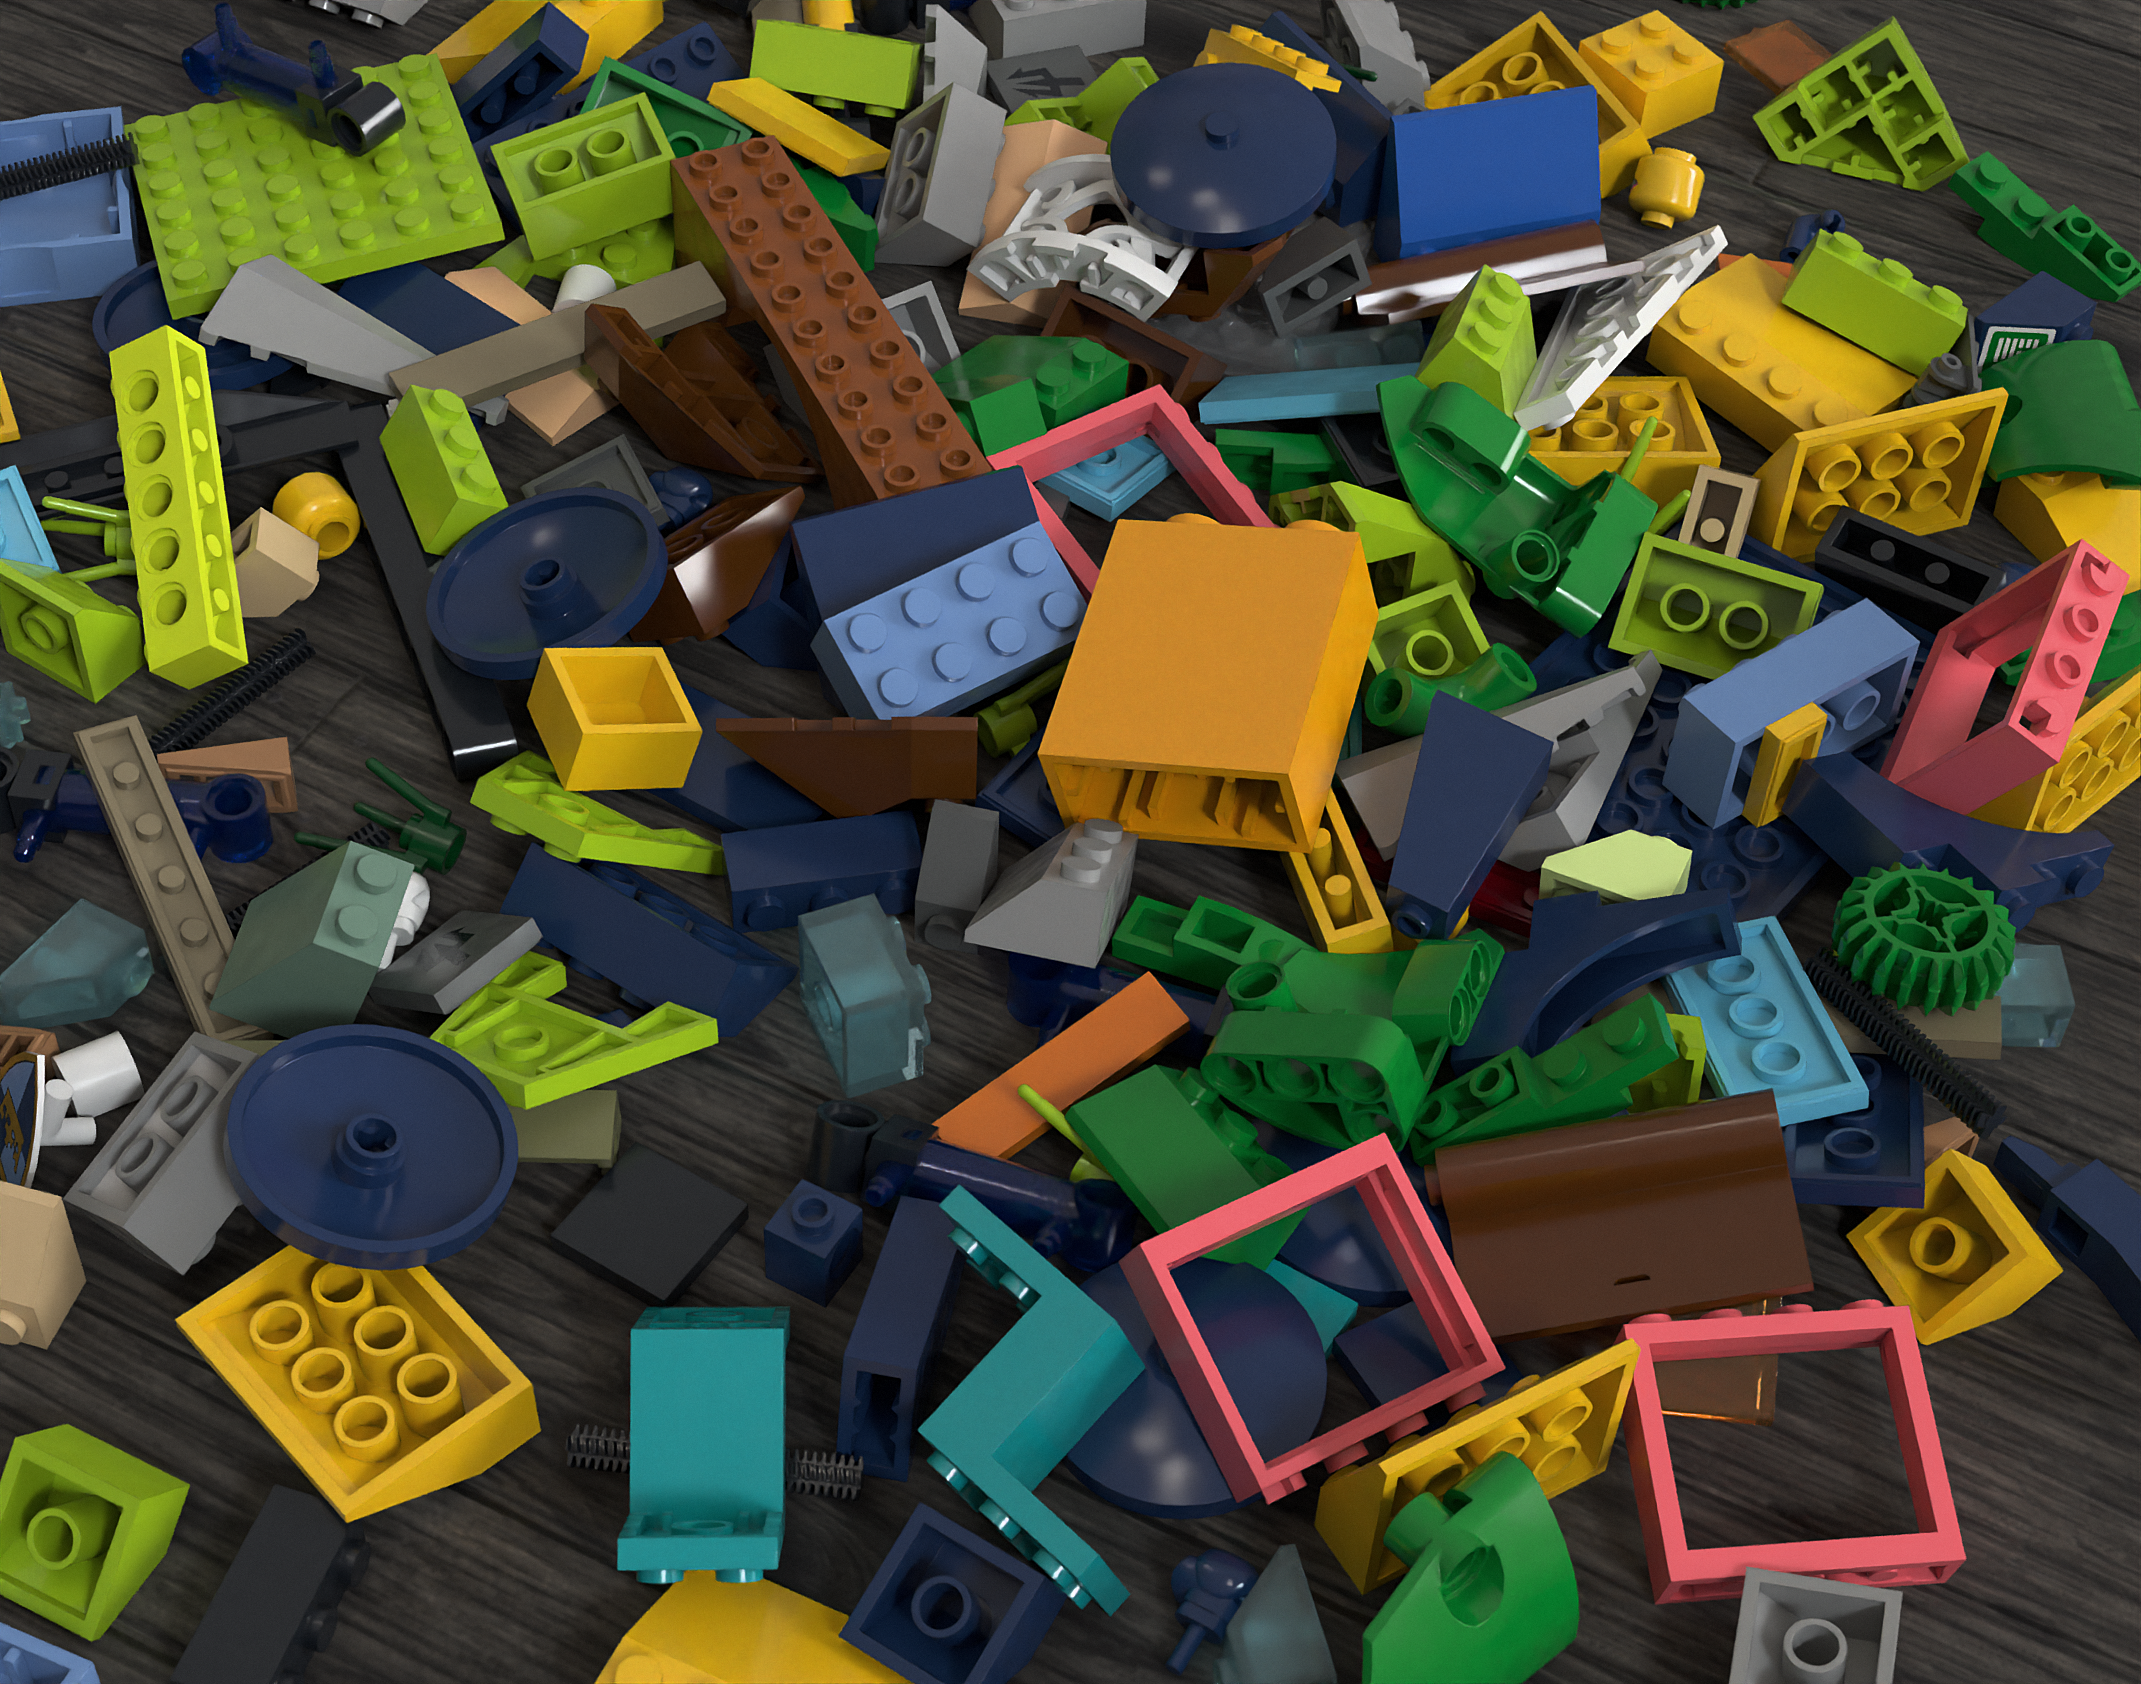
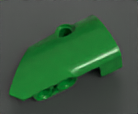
[1978,339,2141,491]
[1376,374,1658,639]
[1200,928,1505,1153]
[1362,1451,1579,1684]

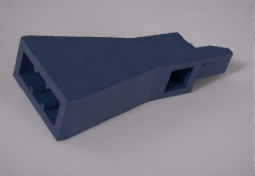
[1993,1135,2141,1344]

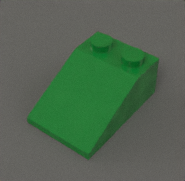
[579,56,754,159]
[931,335,1129,431]

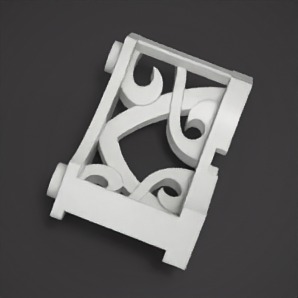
[967,154,1199,322]

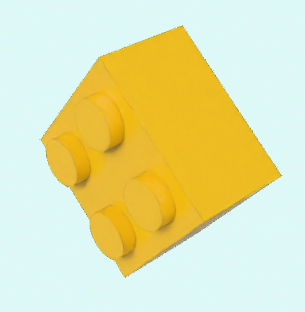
[1578,10,1724,139]
[527,647,703,791]

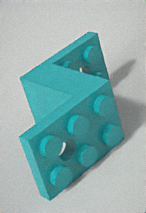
[917,1185,1146,1617]
[617,1306,790,1583]

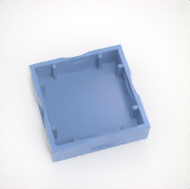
[0,106,141,307]

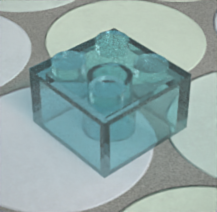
[798,893,931,1099]

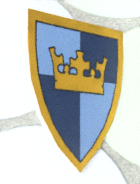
[0,1052,96,1188]

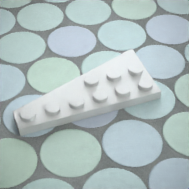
[1513,225,1728,431]

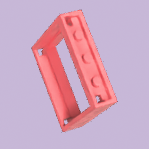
[986,384,1281,605]
[1879,539,2130,815]
[1118,1132,1506,1505]
[1612,1300,1966,1604]

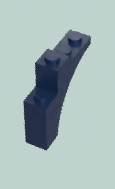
[1781,751,2115,933]
[1450,887,1742,1079]

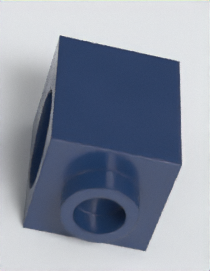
[764,1179,863,1308]

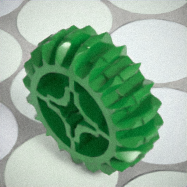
[1831,861,2016,1017]

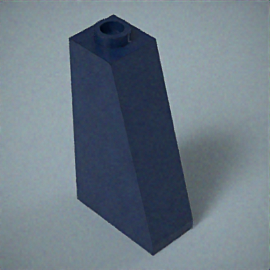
[1385,690,1554,940]
[836,1195,966,1483]

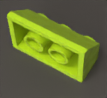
[749,19,925,118]
[490,92,676,262]
[1781,228,1968,378]
[1414,264,1537,423]
[379,384,509,557]
[1608,532,1824,680]

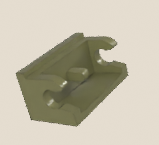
[505,1090,622,1175]

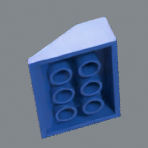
[1373,85,1601,263]

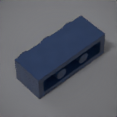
[450,1,589,144]
[721,810,923,933]

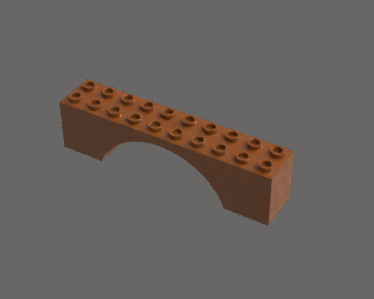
[670,135,993,510]

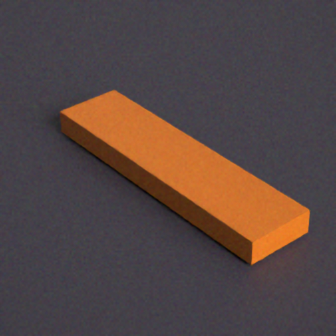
[931,971,1191,1175]

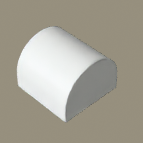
[552,264,617,313]
[51,1031,145,1118]

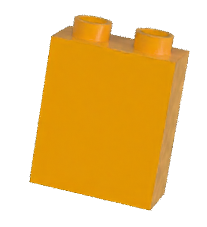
[1037,513,1379,854]

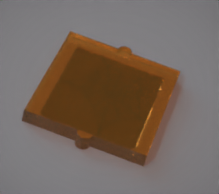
[1723,19,1832,95]

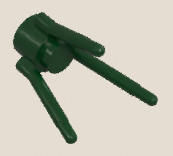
[294,757,467,875]

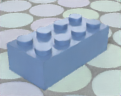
[810,521,1088,720]
[1662,598,1920,830]

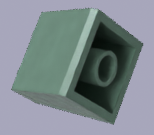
[209,841,415,1039]

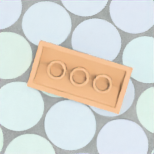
[958,119,1108,328]
[444,266,621,446]

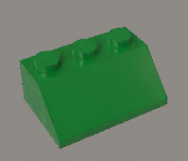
[1064,1064,1312,1270]

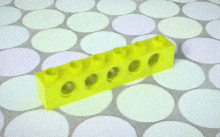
[109,325,249,690]

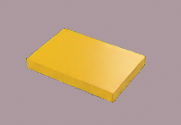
[707,77,891,177]

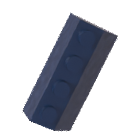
[1258,10,1395,228]
[499,842,799,1037]

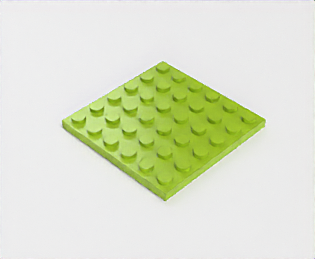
[124,53,505,320]

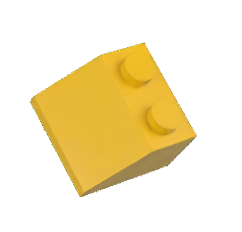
[1846,1148,2064,1345]

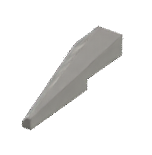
[923,5,987,103]
[198,254,509,426]
[1498,649,1663,872]
[1335,665,1647,862]

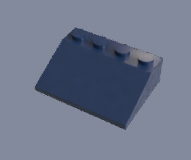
[788,465,1040,714]

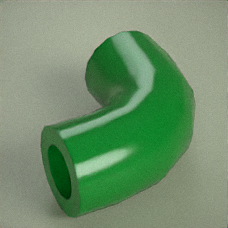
[1364,642,1537,738]

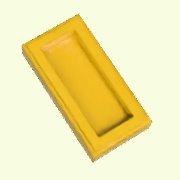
[1742,702,1828,828]

